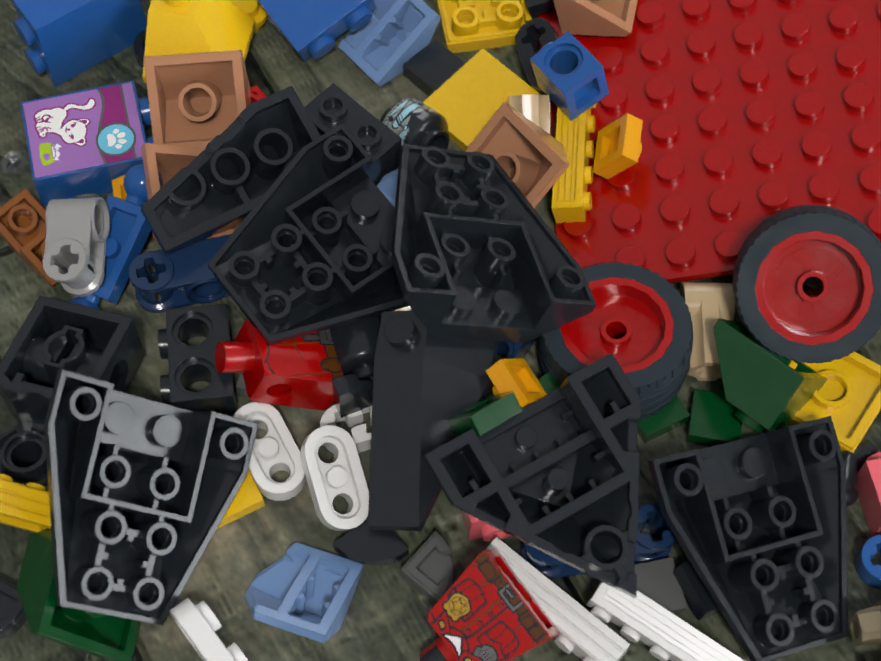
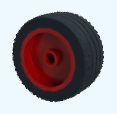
[733,205,881,363]
[538,262,693,422]

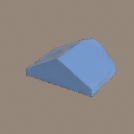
[339,0,441,87]
[244,542,364,643]

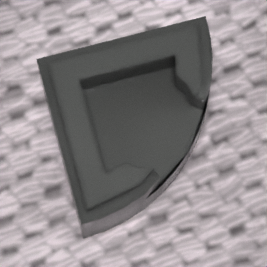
[400,531,454,604]

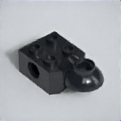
[0,296,145,492]

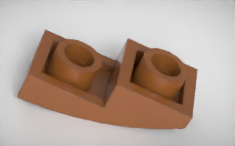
[0,188,58,288]

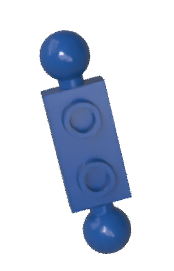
[68,164,163,310]

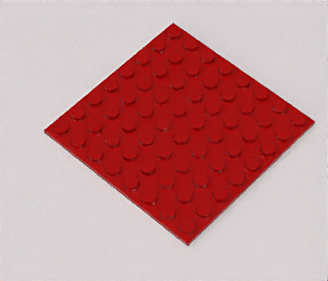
[537,0,881,283]

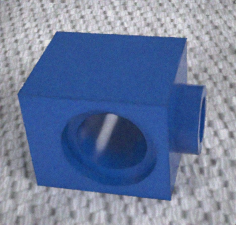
[530,31,609,121]

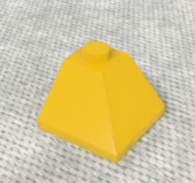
[142,0,256,83]

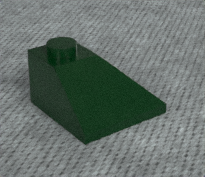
[713,319,828,432]
[16,529,141,661]

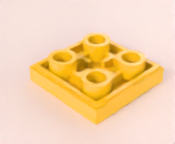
[435,0,532,54]

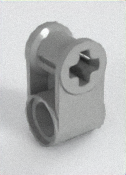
[42,197,110,297]

